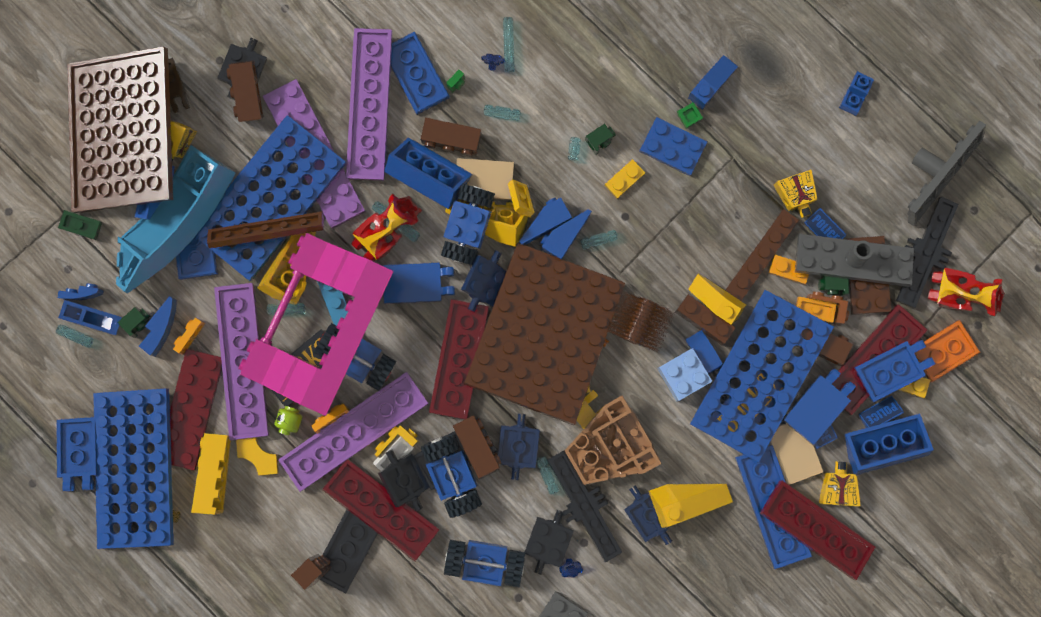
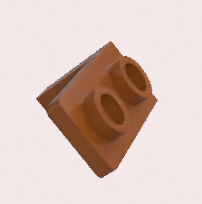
[807,292,849,325]

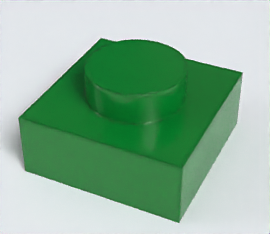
[446,69,465,93]
[677,102,703,129]

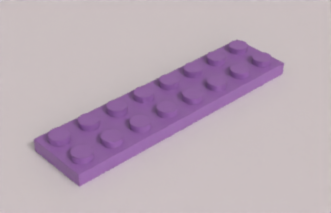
[346,28,393,181]
[263,79,366,229]
[214,283,269,440]
[279,372,429,492]

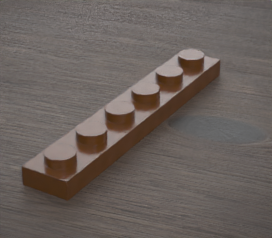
[725,209,799,301]
[207,211,324,249]

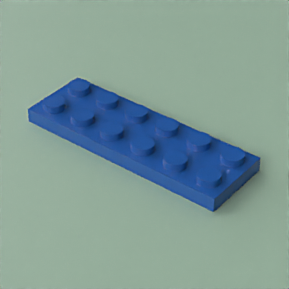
[735,445,812,569]

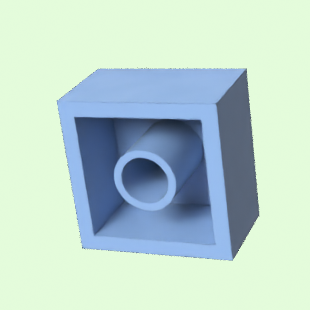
[657,348,712,402]

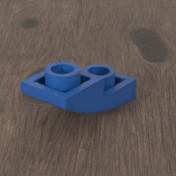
[839,71,874,116]
[57,283,104,301]
[685,330,723,374]

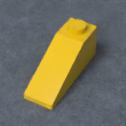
[688,273,746,325]

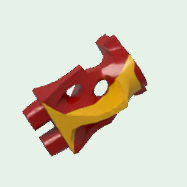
[351,194,422,262]
[928,268,1005,316]

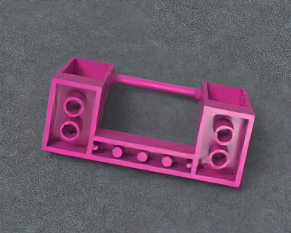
[238,233,393,416]

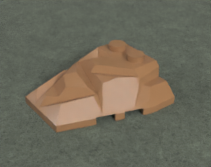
[565,395,662,485]

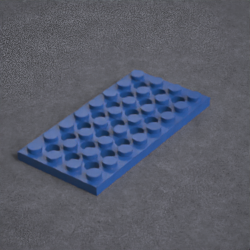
[195,115,347,281]
[690,290,834,463]
[93,388,174,549]

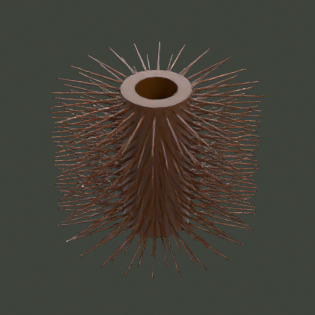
[606,292,674,352]

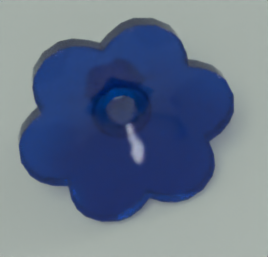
[481,54,505,71]
[559,558,583,578]

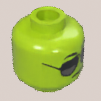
[274,406,303,435]

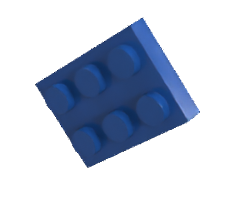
[639,117,707,176]

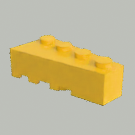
[191,433,231,515]

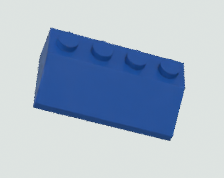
[384,137,472,209]
[845,414,934,475]

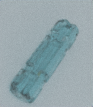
[484,105,521,121]
[580,230,618,249]
[267,303,305,315]
[56,324,93,348]
[536,457,559,495]

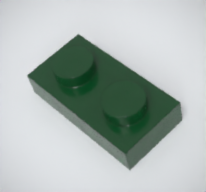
[58,210,102,240]

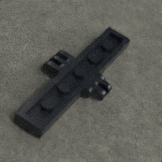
[896,197,959,309]
[547,450,622,562]

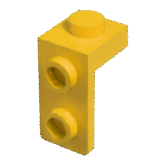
[374,425,419,457]

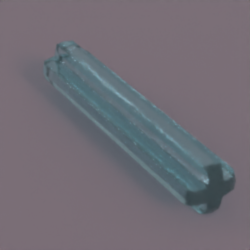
[503,17,515,73]
[372,201,420,242]

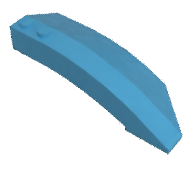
[116,145,235,293]

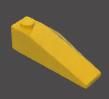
[445,199,528,247]
[257,232,316,305]
[649,484,733,528]

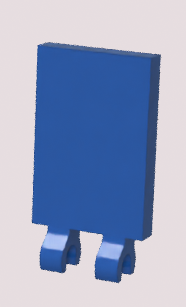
[383,263,455,304]
[854,340,935,402]
[783,369,856,445]
[57,417,97,492]

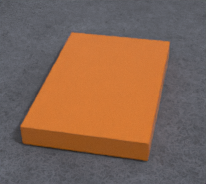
[914,320,981,383]

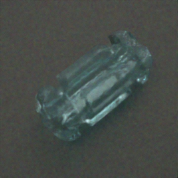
[568,137,581,161]

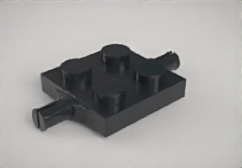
[217,38,267,100]
[378,449,430,511]
[525,510,574,575]

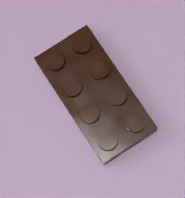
[845,236,891,315]

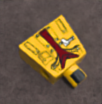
[171,121,197,162]
[774,170,817,218]
[819,461,860,506]

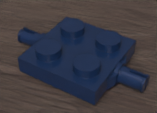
[461,250,507,312]
[498,414,540,480]
[624,485,673,545]

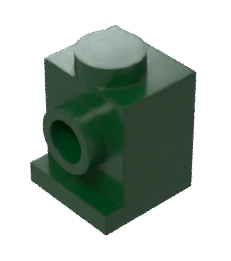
[585,123,616,155]
[818,276,849,296]
[117,307,150,338]

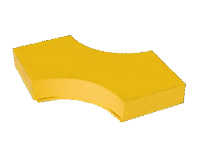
[236,437,279,475]

